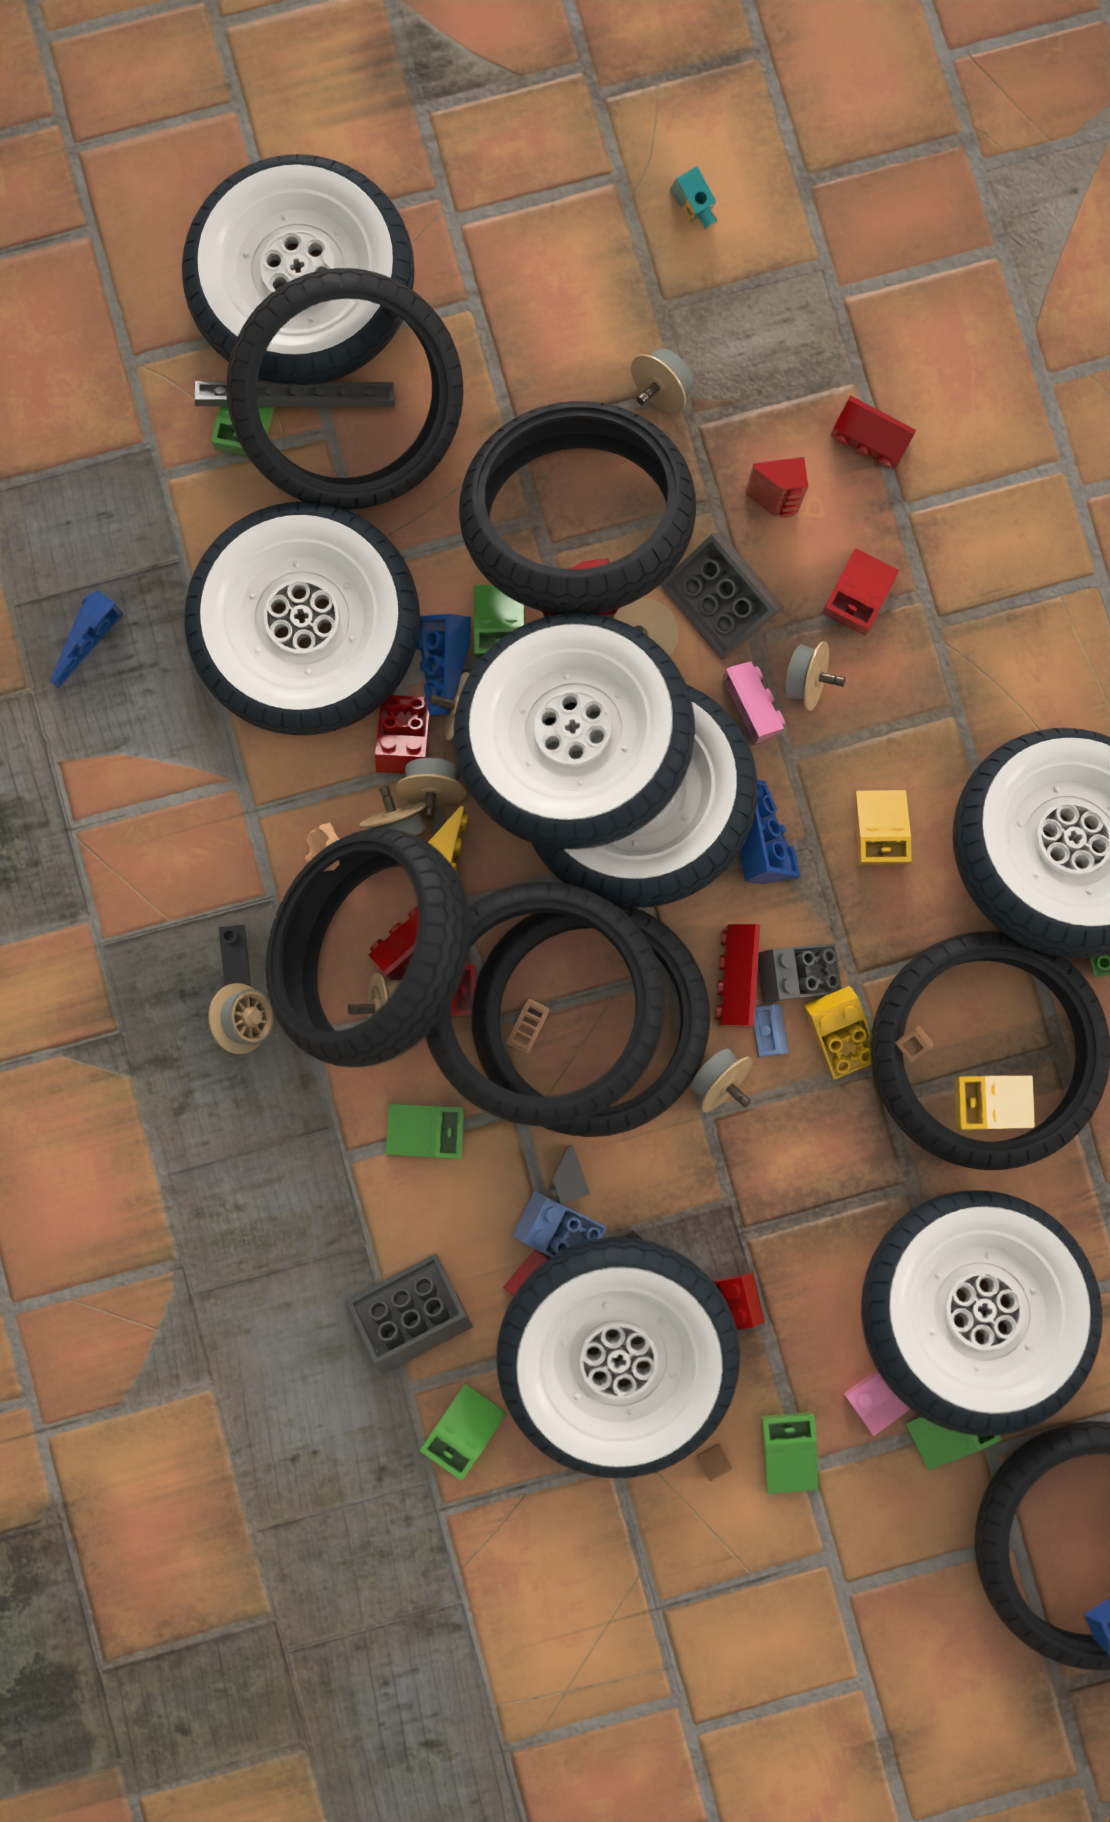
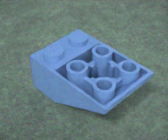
[512,1191,607,1257]

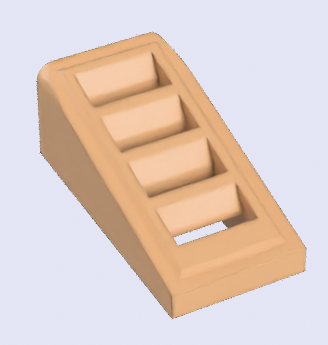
[506,998,551,1055]

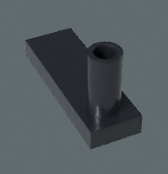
[219,924,251,987]

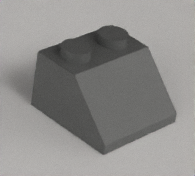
[549,1145,590,1204]

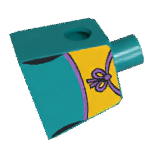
[670,166,717,229]

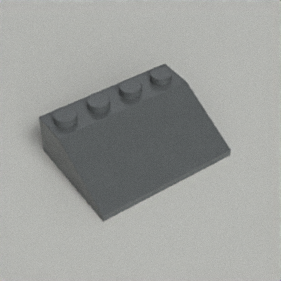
[660,532,784,659]
[346,1254,473,1375]

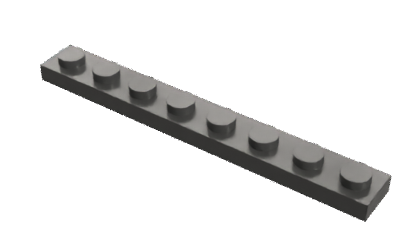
[194,381,395,407]

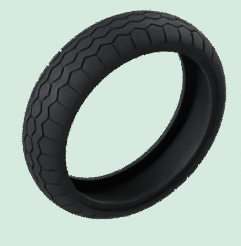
[226,268,464,510]
[459,401,696,614]
[265,829,471,1068]
[425,882,665,1126]
[471,906,710,1137]
[870,931,1110,1170]
[975,1421,1110,1670]

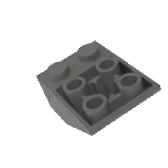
[758,944,842,1003]

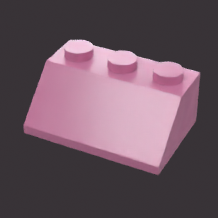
[722,661,785,745]
[843,1369,910,1436]

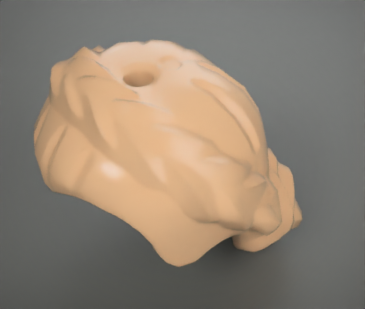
[305,822,340,871]

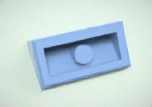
[754,1003,789,1057]

